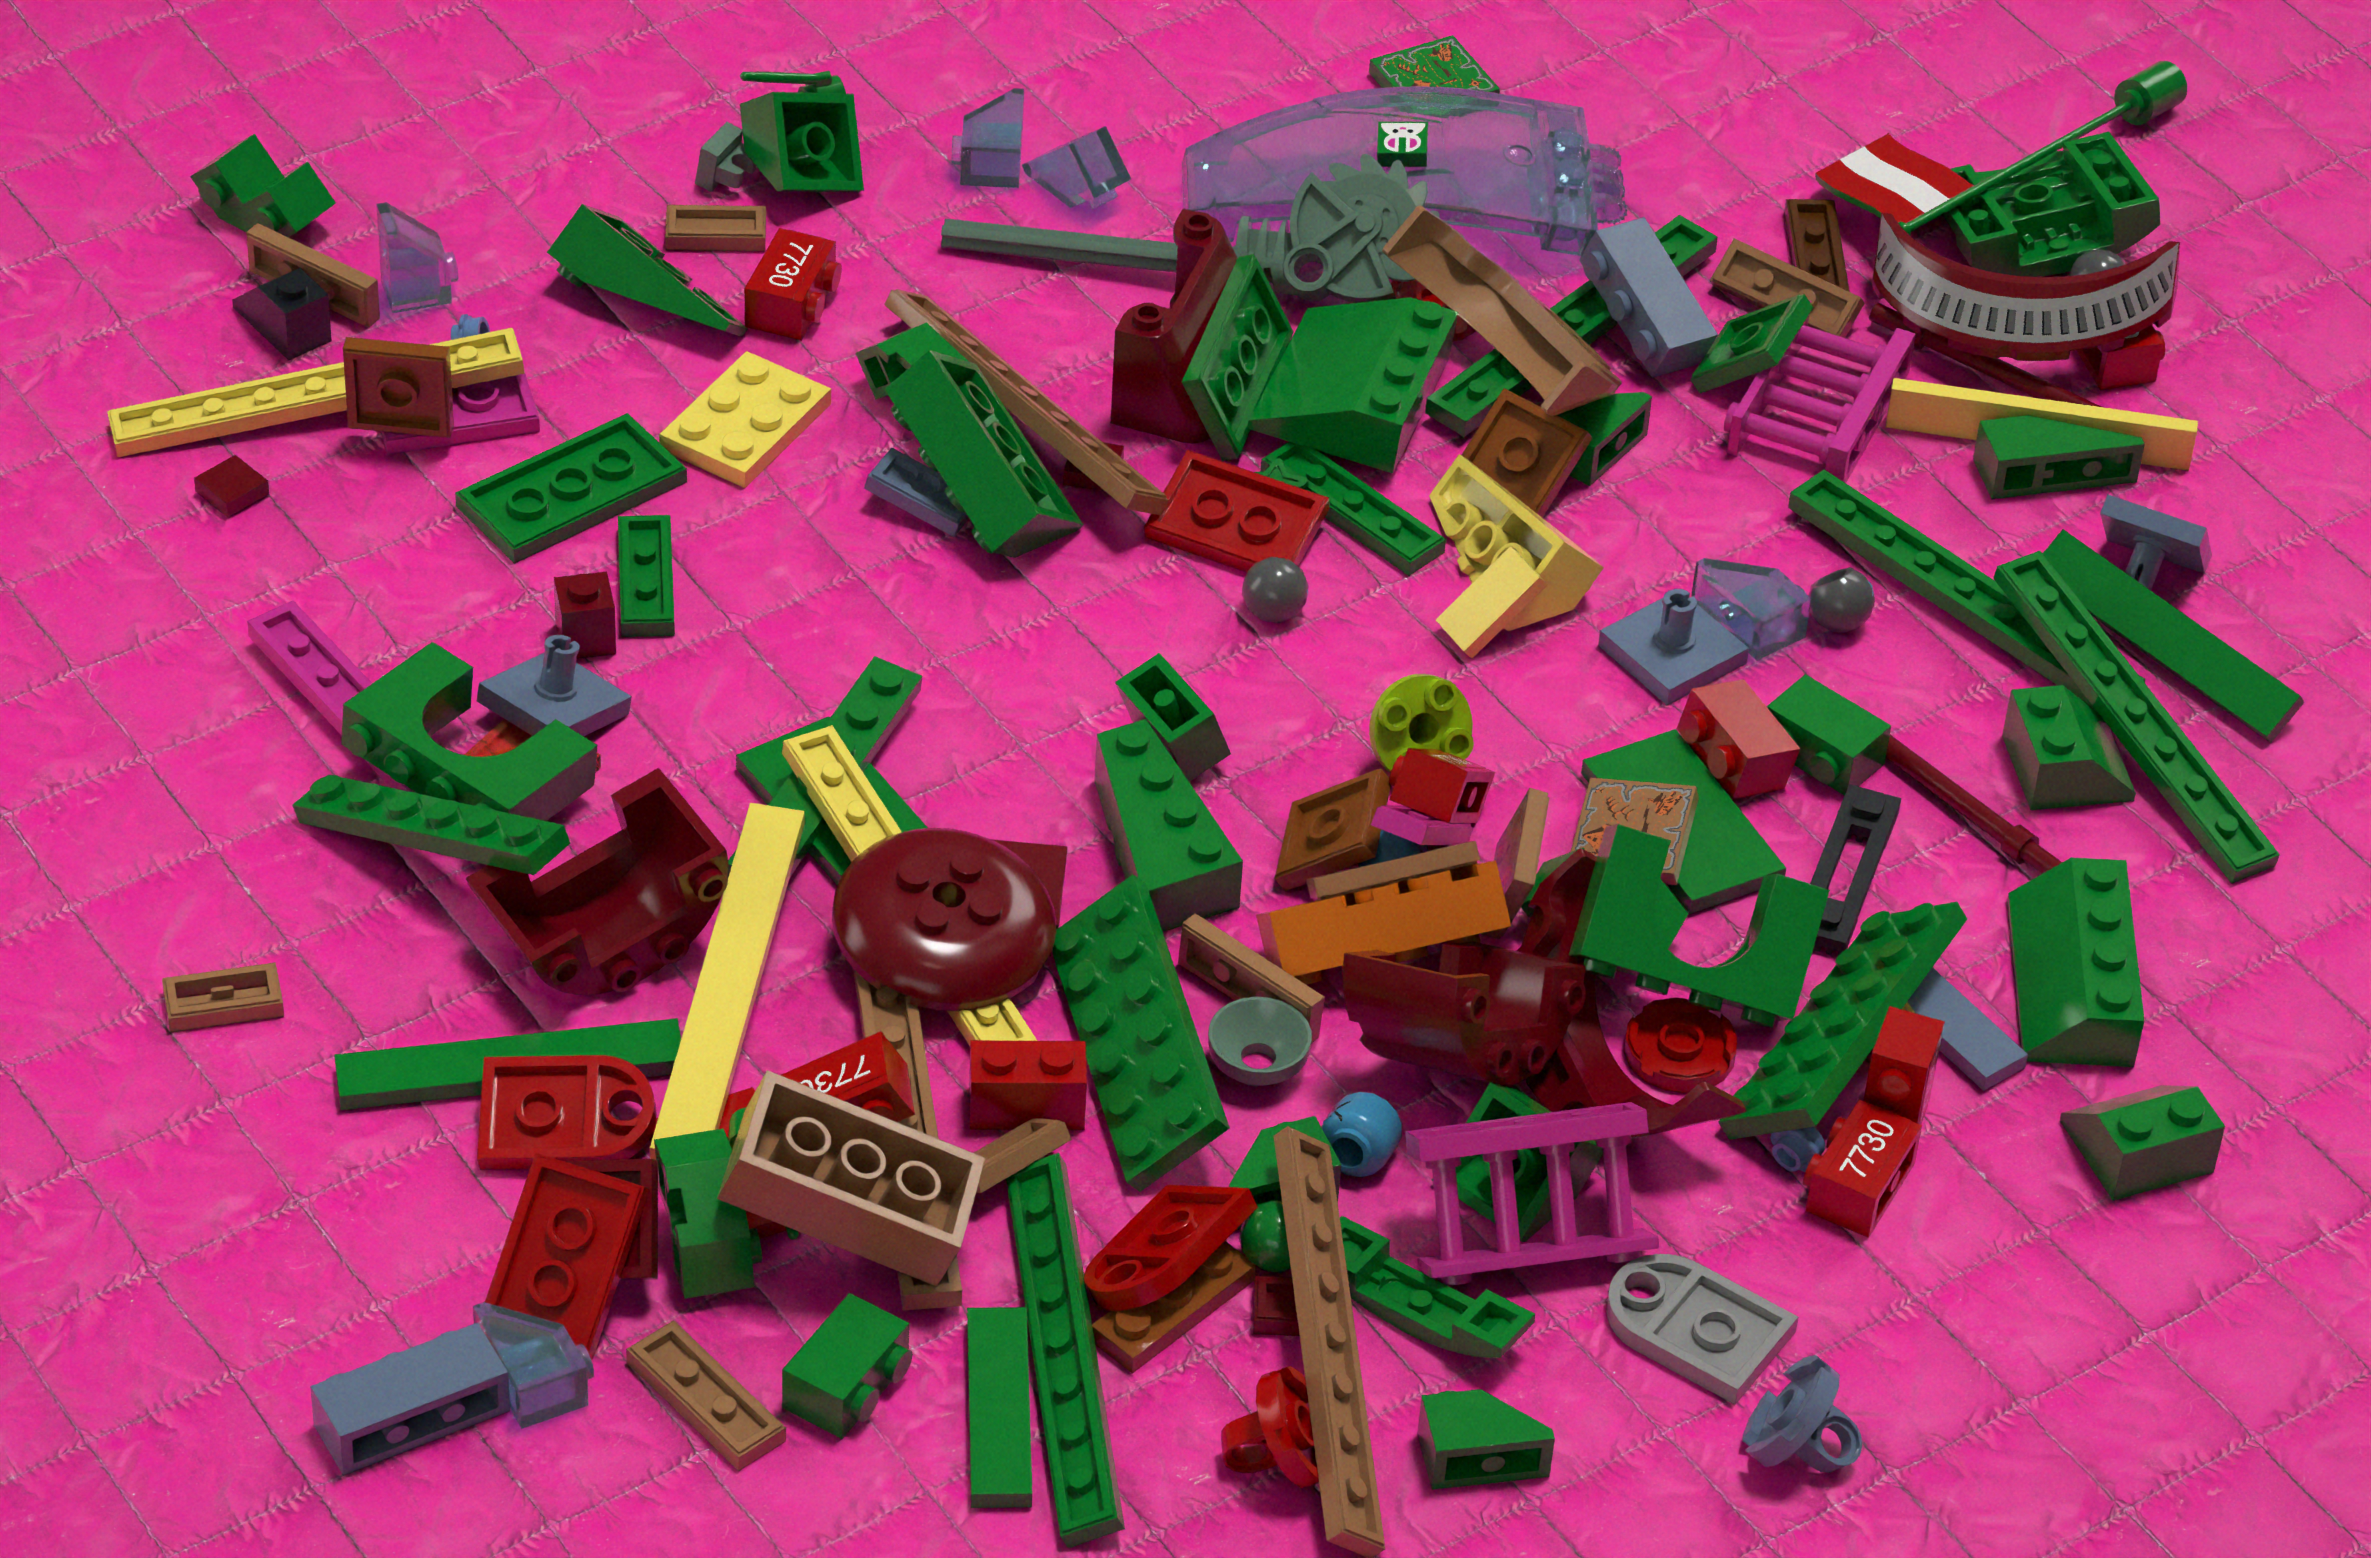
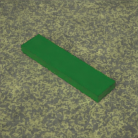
[1260,442,1446,576]
[967,1307,1032,1508]

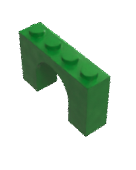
[341,642,598,821]
[1569,824,1830,1028]

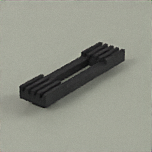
[1810,784,1901,955]

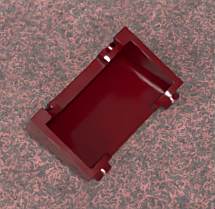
[1110,209,1237,444]

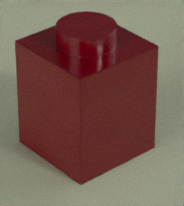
[554,571,616,659]

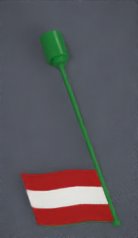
[1815,61,2187,236]

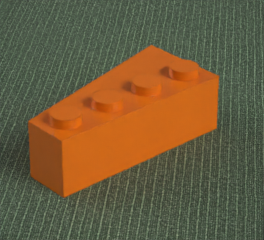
[1256,860,1511,985]

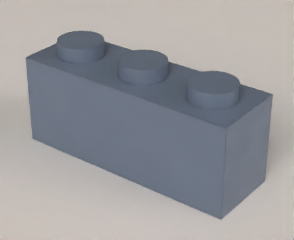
[1579,217,1718,378]
[310,1322,510,1476]

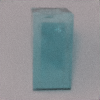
[951,88,1024,188]
[1022,126,1131,209]
[377,202,458,313]
[1691,558,1812,661]
[473,1302,594,1429]

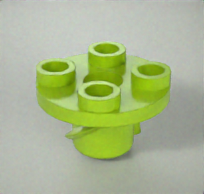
[1369,674,1474,773]

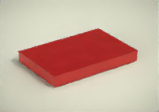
[1144,450,1330,572]
[478,1152,650,1360]

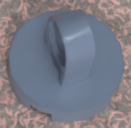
[1742,1355,1862,1473]

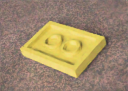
[659,351,831,488]

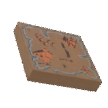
[1571,778,1699,885]
[1481,788,1549,939]

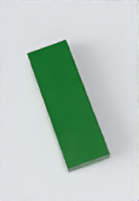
[618,515,675,637]

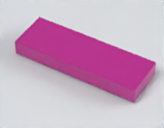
[1371,805,1473,845]

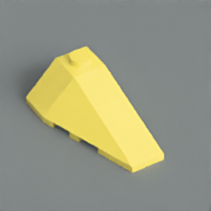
[1429,454,1604,631]

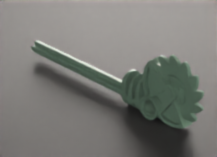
[941,154,1440,303]

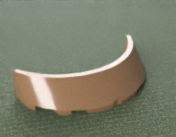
[1382,205,1622,416]

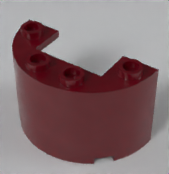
[466,768,728,995]
[1343,942,1586,1085]

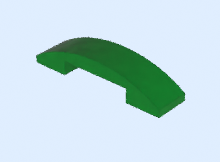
[1340,1216,1535,1358]

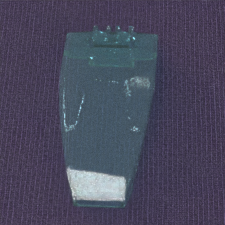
[1182,86,1627,256]

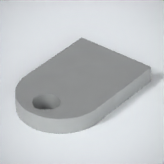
[1606,1254,1798,1405]

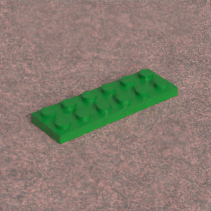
[1052,874,1230,1192]
[1718,902,1967,1140]

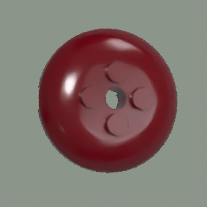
[832,828,1056,1011]

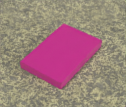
[380,374,540,455]

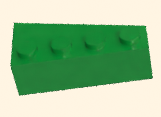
[1094,719,1243,932]

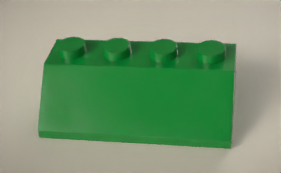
[884,350,1083,558]
[2007,857,2145,1067]

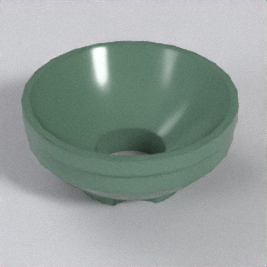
[1208,997,1312,1087]

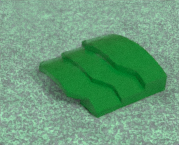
[1943,132,2161,277]

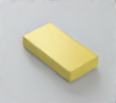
[1436,546,1548,658]

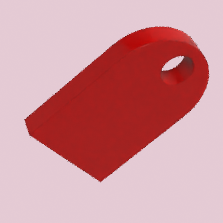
[477,1055,657,1170]
[1084,1184,1258,1311]

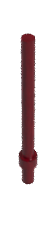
[1869,302,2102,407]
[1886,734,2062,874]

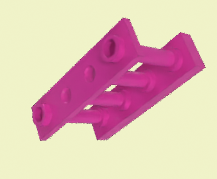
[1723,300,1916,483]
[1405,1102,1659,1285]

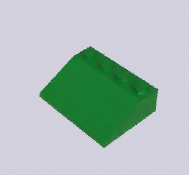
[1247,297,1459,473]

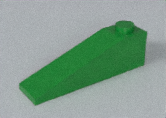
[547,204,748,337]

